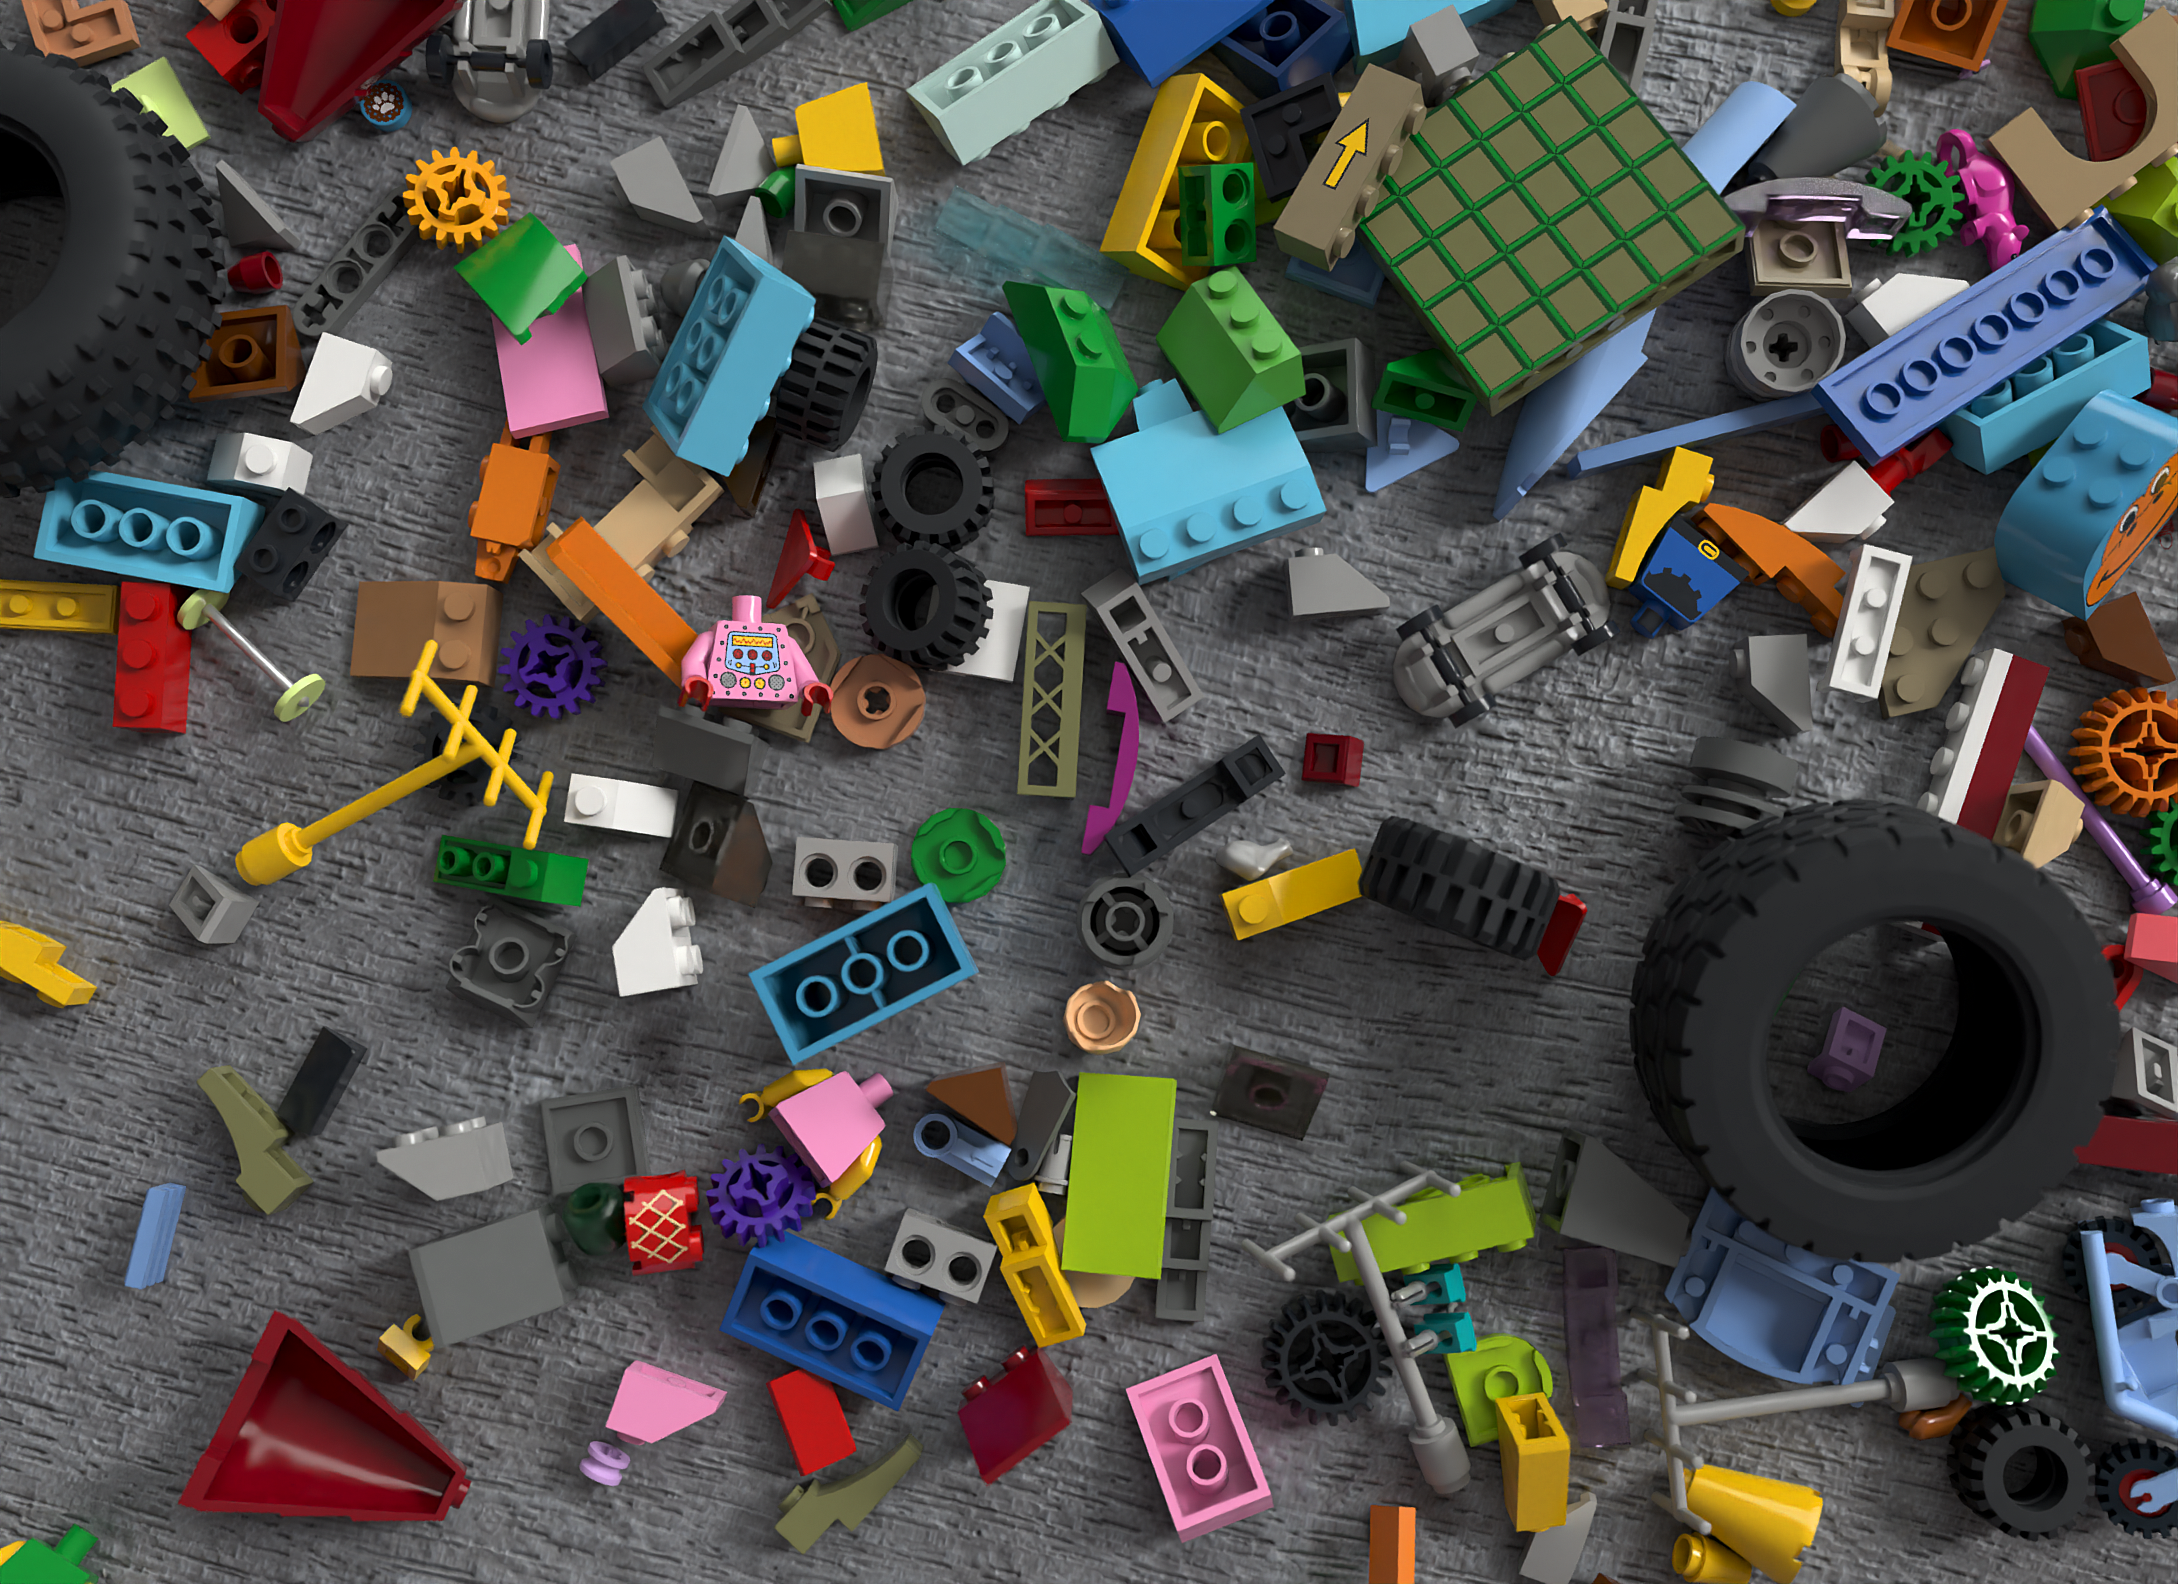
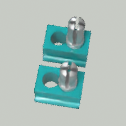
[1390,1263,1477,1359]

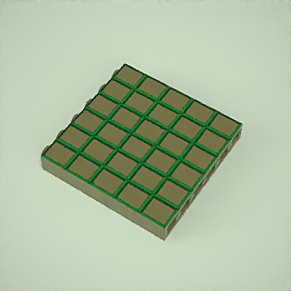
[1355,15,1746,417]

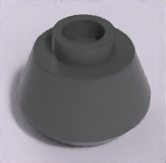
[660,259,711,319]

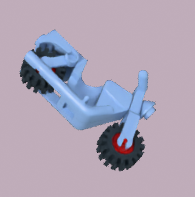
[2062,1198,2178,1540]

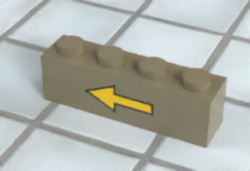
[1273,63,1427,272]

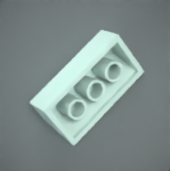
[906,0,1120,166]

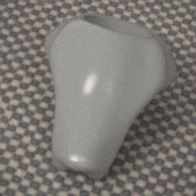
[1216,838,1293,881]

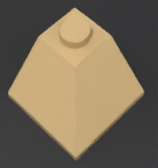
[1992,779,2085,869]

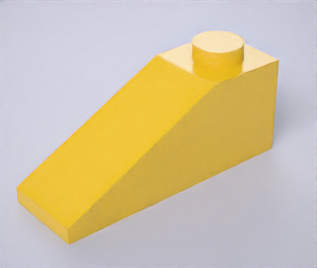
[1219,848,1362,941]

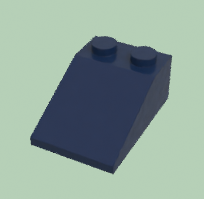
[1208,0,1355,100]

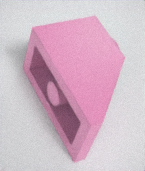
[605,1360,727,1445]

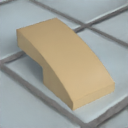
[1834,0,1894,72]

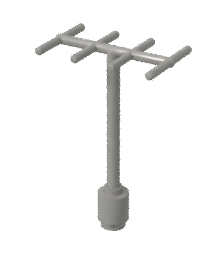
[1241,1160,1471,1494]
[1630,1307,1960,1535]

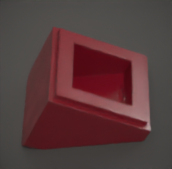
[1301,733,1364,787]

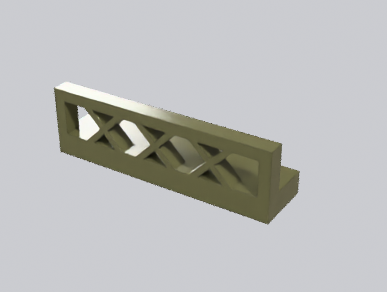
[1017,601,1087,800]

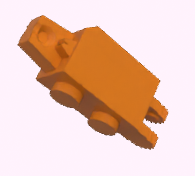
[468,417,561,584]

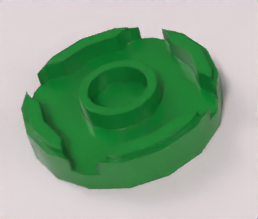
[911,808,1006,903]

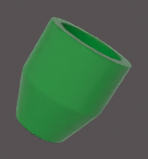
[755,166,795,218]

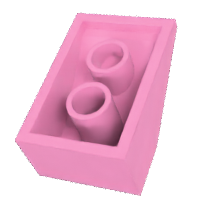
[1126,1354,1274,1543]

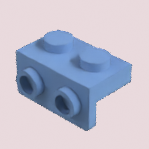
[948,311,1048,425]

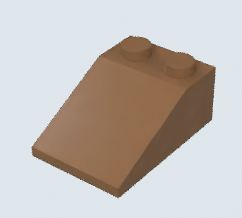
[350,581,504,688]

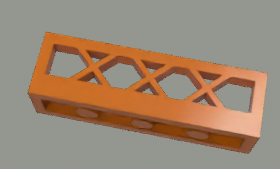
[545,516,698,699]

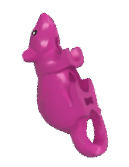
[1936,129,2029,272]

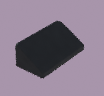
[564,0,668,81]
[277,1026,368,1137]

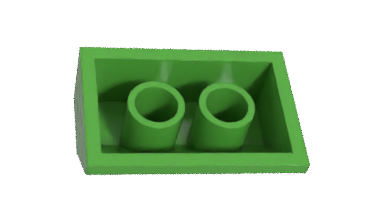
[1155,264,1306,435]

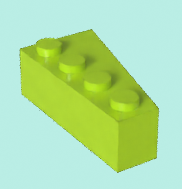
[1325,1161,1537,1286]

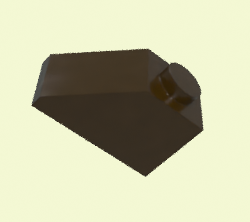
[722,414,783,518]

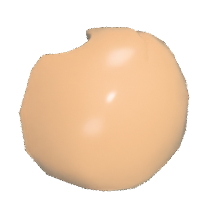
[1063,981,1141,1055]

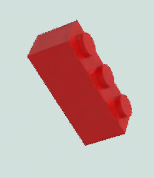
[112,582,195,734]

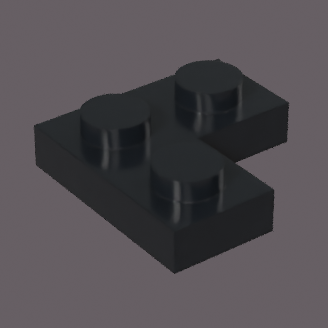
[1239,72,1343,203]

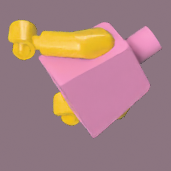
[739,1068,893,1220]

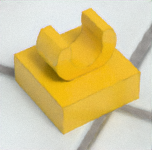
[377,1314,434,1381]

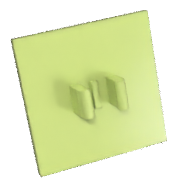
[111,57,211,151]

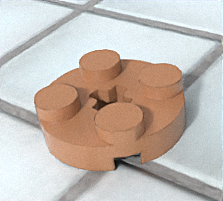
[830,654,926,750]

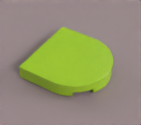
[1442,1333,1553,1447]

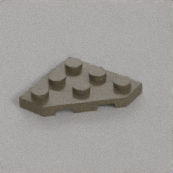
[1878,547,2006,719]

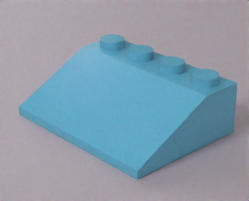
[642,235,816,477]
[1090,406,1326,585]

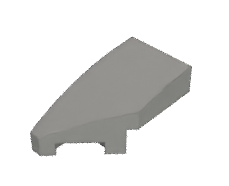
[1517,1492,1597,1584]

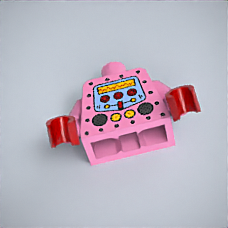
[677,595,833,716]

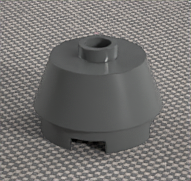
[1076,873,1174,970]

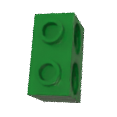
[1178,162,1257,266]

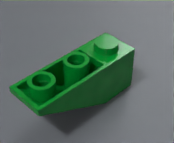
[433,835,589,907]

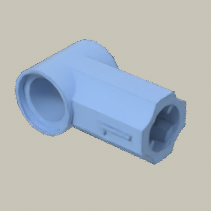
[913,1109,1011,1187]

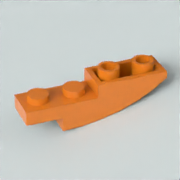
[1690,503,1847,638]

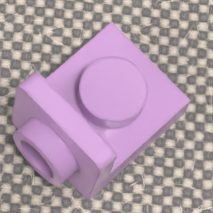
[1807,1007,1887,1092]

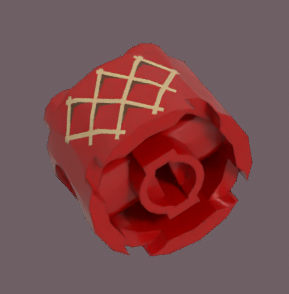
[624,1170,704,1276]

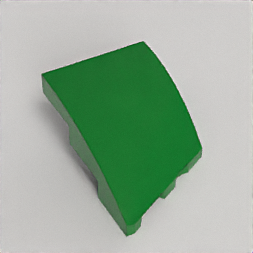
[453,212,588,345]

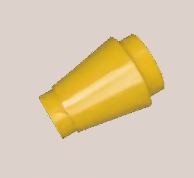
[1672,1532,1752,1584]

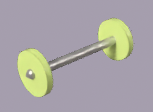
[177,589,325,722]

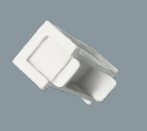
[1816,544,1912,703]

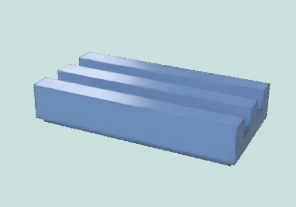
[124,1183,186,1289]

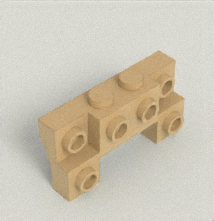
[518,425,725,625]

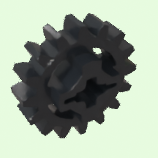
[413,701,523,805]

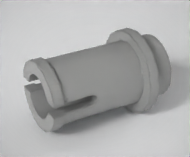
[1034,1133,1073,1195]

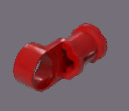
[1865,427,1954,498]

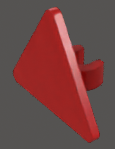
[766,508,835,610]
[1537,893,1587,976]

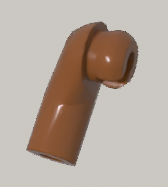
[1898,1393,1973,1441]

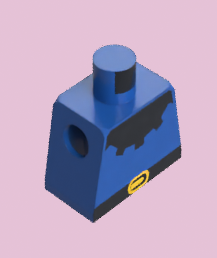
[1628,516,1749,639]

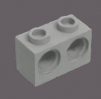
[792,837,898,911]
[884,1208,997,1306]

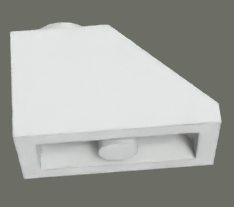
[1845,273,1971,349]
[290,332,392,435]
[207,433,313,496]
[1779,460,1894,543]
[564,773,679,838]

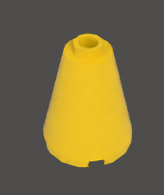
[1683,1464,1823,1584]

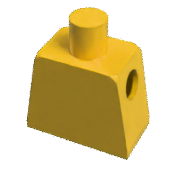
[772,82,886,177]

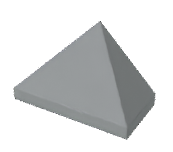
[707,104,777,212]
[215,160,303,249]

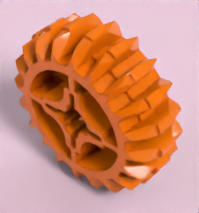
[2067,687,2178,818]

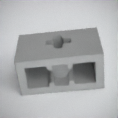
[1396,4,1480,109]

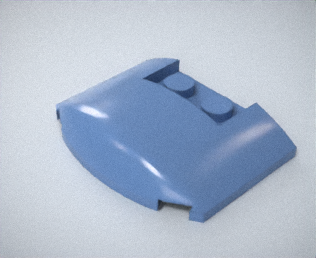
[1663,1186,1901,1385]

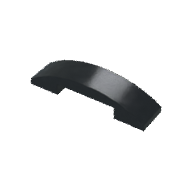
[1103,734,1286,878]

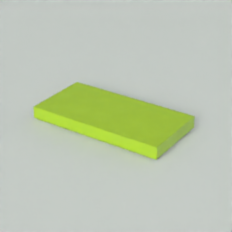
[1061,1072,1177,1279]

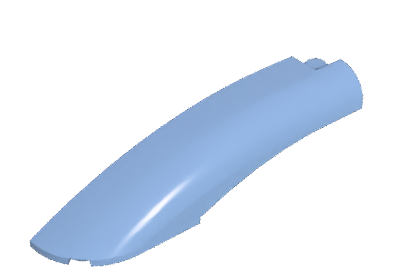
[1492,81,1797,522]

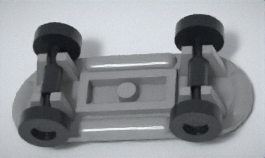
[425,0,553,123]
[1393,532,1621,729]

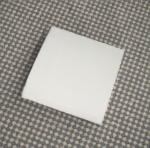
[927,580,1030,683]

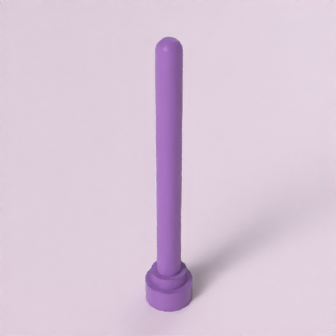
[2023,725,2178,915]

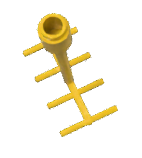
[235,640,554,886]

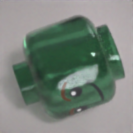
[562,1182,627,1256]

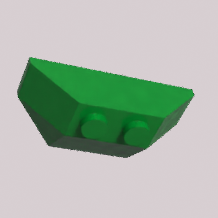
[2027,0,2145,101]
[1002,281,1139,444]

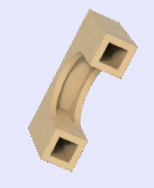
[1982,6,2178,232]

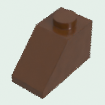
[2061,591,2177,688]

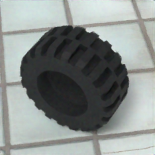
[1357,815,1560,961]

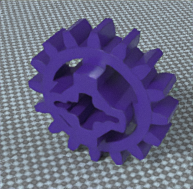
[498,614,608,720]
[706,1144,816,1248]

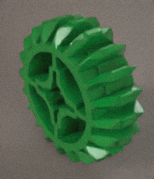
[1927,1267,2062,1405]

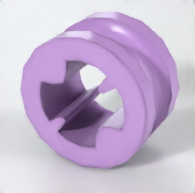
[579,1441,630,1486]

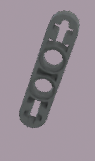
[292,186,433,342]

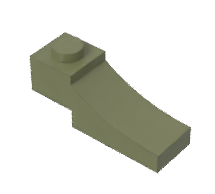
[196,1065,314,1215]
[774,1433,924,1555]

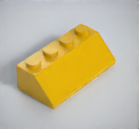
[1099,73,1253,292]

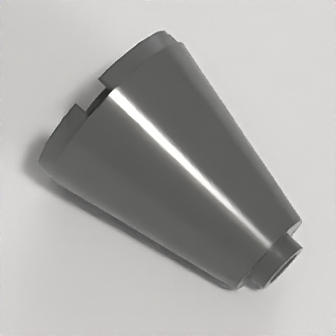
[1748,72,1888,202]

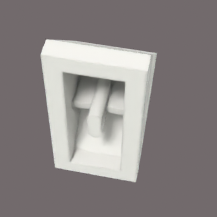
[814,454,879,556]

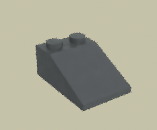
[1282,338,1378,453]

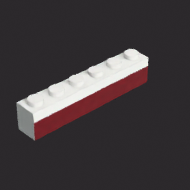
[1889,648,2050,942]

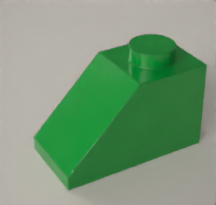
[1371,348,1478,432]

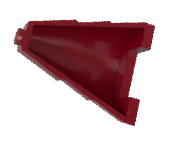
[258,0,467,143]
[178,1309,471,1521]

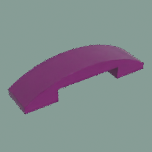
[1081,662,1139,856]

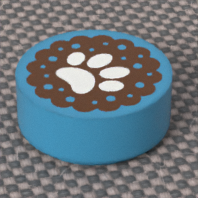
[360,80,412,132]

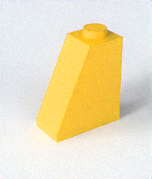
[1495,1392,1570,1532]

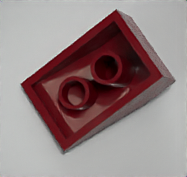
[957,1344,1073,1487]

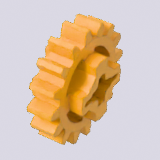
[403,147,511,253]

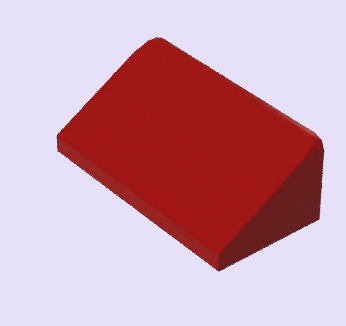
[1025,478,1120,536]
[766,1366,857,1477]

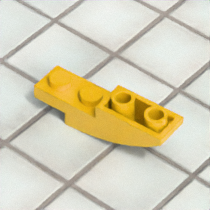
[0,920,97,1008]

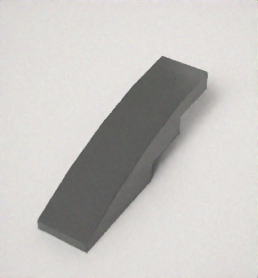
[641,0,833,108]
[1155,1118,1218,1322]

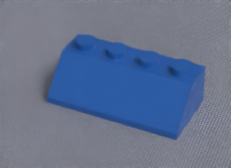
[1088,0,1275,89]
[719,1230,946,1411]

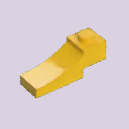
[1604,446,1714,590]
[983,1183,1086,1348]

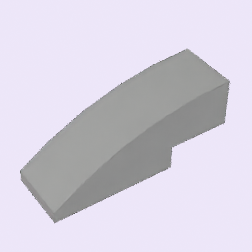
[1595,0,1659,95]

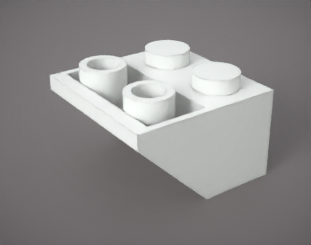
[612,888,703,997]

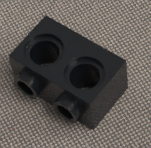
[233,487,349,602]

